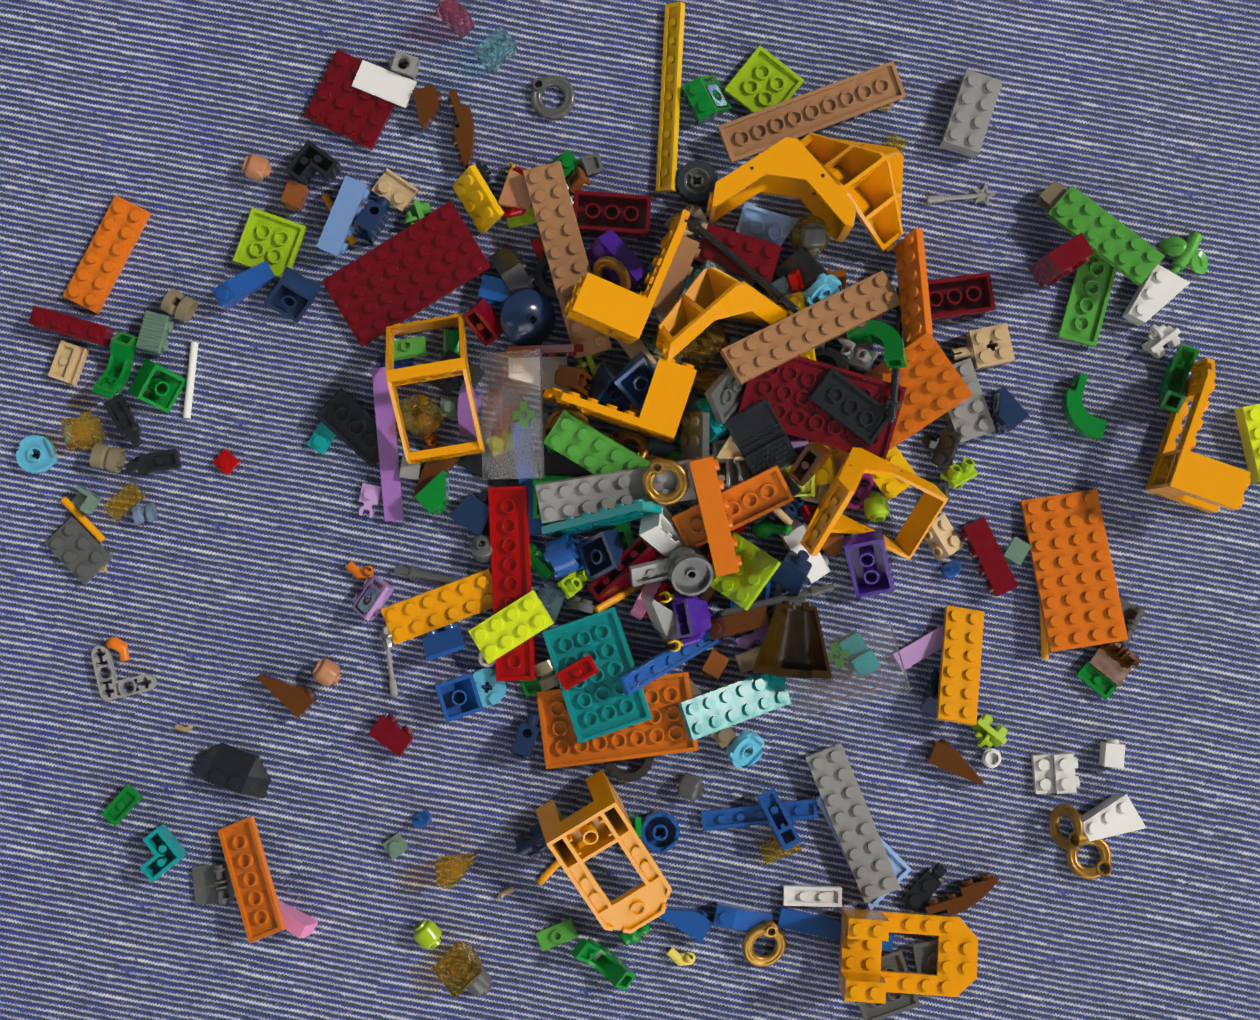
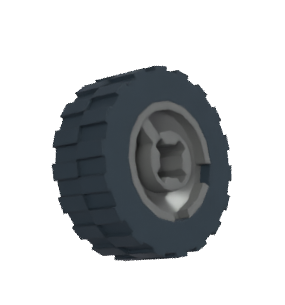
[676,160,718,205]

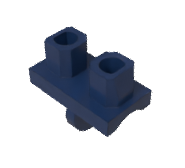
[772,497,804,526]
[514,824,547,859]

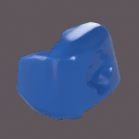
[941,559,962,578]
[412,810,432,828]

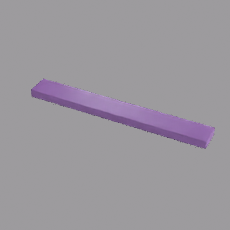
[371,367,404,522]

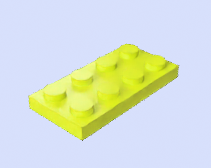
[468,590,554,664]

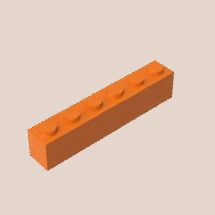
[689,455,743,577]

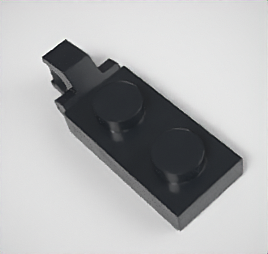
[104,394,143,447]
[125,448,182,474]
[900,863,947,913]

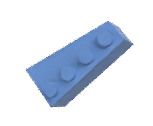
[316,175,371,256]

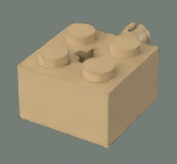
[951,323,1015,371]

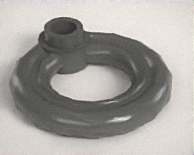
[530,75,575,120]

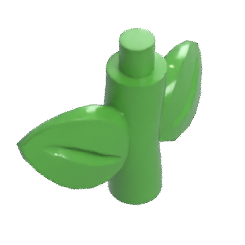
[1159,231,1208,275]

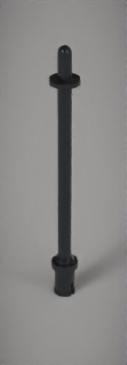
[679,208,799,313]
[884,288,903,423]

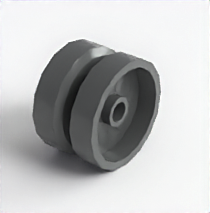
[666,545,714,596]

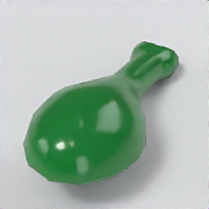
[751,518,793,538]

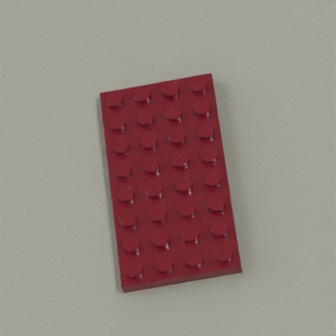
[321,201,492,347]
[737,356,907,460]

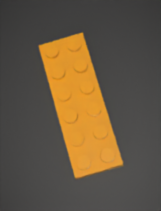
[380,568,493,645]
[936,605,984,726]

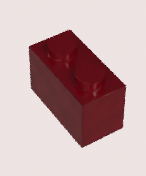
[461,298,503,347]
[369,714,415,757]

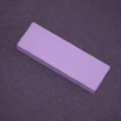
[892,625,943,670]

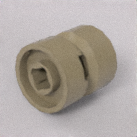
[161,288,198,323]
[90,443,126,473]
[535,658,559,691]

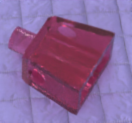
[436,0,475,39]

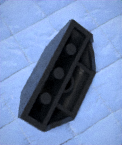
[192,743,271,798]

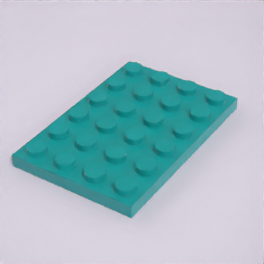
[542,607,653,744]

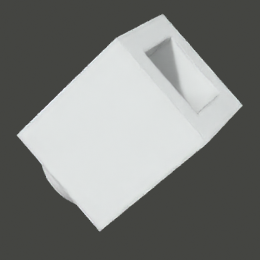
[1099,738,1125,768]

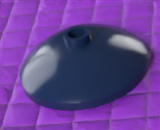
[500,289,555,346]

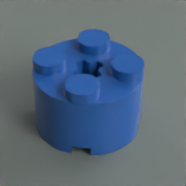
[543,533,584,579]
[641,809,680,852]

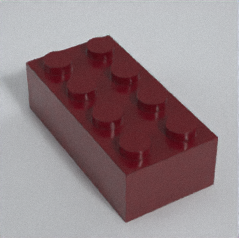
[574,190,652,239]
[696,224,782,283]
[1029,233,1094,288]
[928,272,995,321]

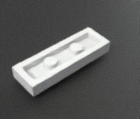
[783,885,842,907]

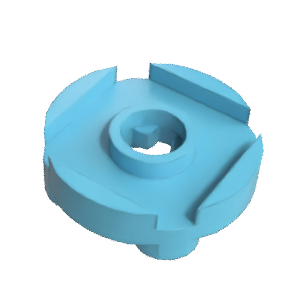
[803,273,841,306]
[16,435,57,474]
[473,668,507,707]
[726,730,765,769]

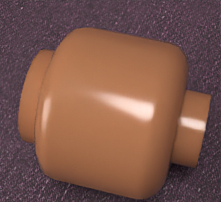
[242,154,272,182]
[311,658,341,687]

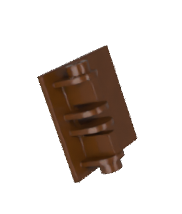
[1089,642,1141,687]

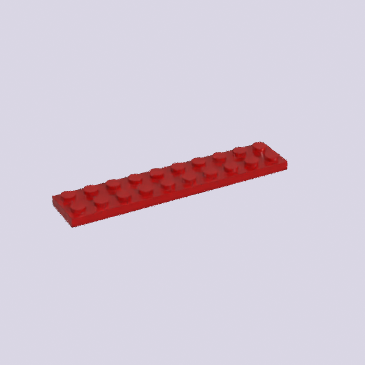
[488,486,536,681]

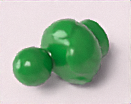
[618,924,650,946]

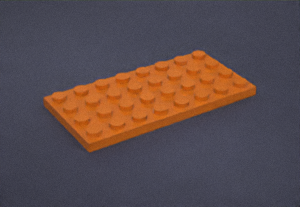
[831,335,973,473]
[1020,489,1128,652]
[536,672,699,769]

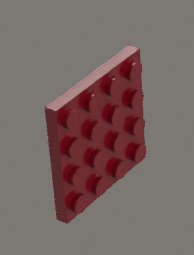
[304,49,396,151]

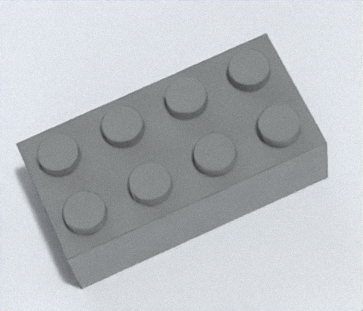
[939,69,1003,159]
[944,358,996,443]

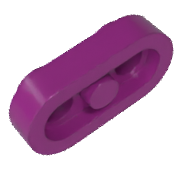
[847,473,874,510]

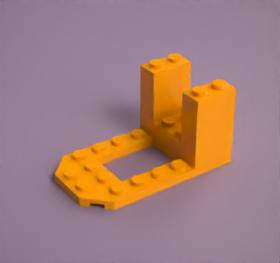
[564,209,691,345]
[543,358,697,444]
[1145,358,1251,513]
[536,770,672,934]
[838,908,978,1004]

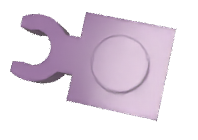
[359,483,382,518]

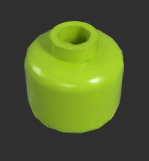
[863,492,890,522]
[413,919,442,949]

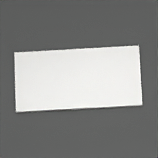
[352,60,417,108]

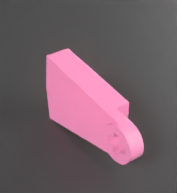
[629,554,666,620]
[278,900,319,938]

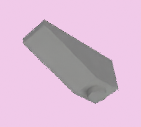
[641,593,679,641]

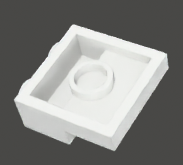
[1031,752,1080,794]

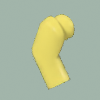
[666,947,696,966]

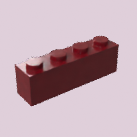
[28,305,115,348]
[960,517,1018,596]
[587,536,662,603]

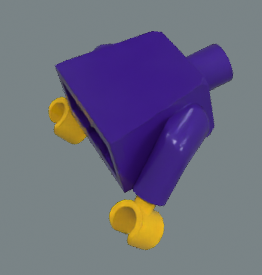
[658,591,714,652]

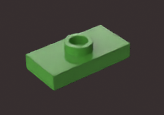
[394,336,428,361]
[535,917,579,951]

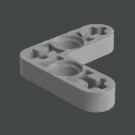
[91,645,157,700]

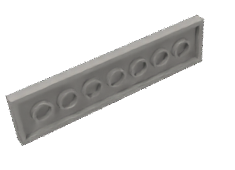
[535,459,697,523]
[805,743,901,903]

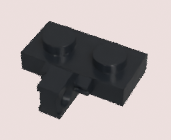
[922,427,962,470]

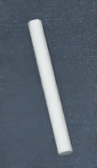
[183,342,198,419]

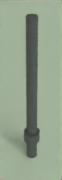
[394,566,458,584]
[720,583,835,617]

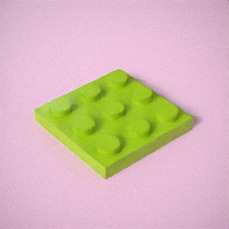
[724,46,804,113]
[232,207,307,277]
[710,532,781,611]

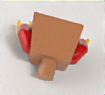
[498,162,532,220]

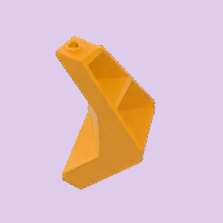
[800,132,904,253]
[656,267,790,361]

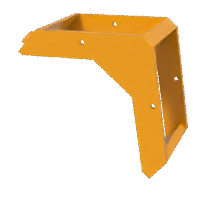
[706,137,856,242]
[385,314,485,465]
[800,447,948,560]

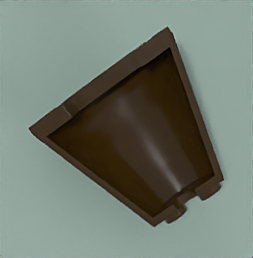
[752,601,832,680]

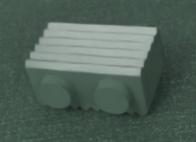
[136,310,174,355]

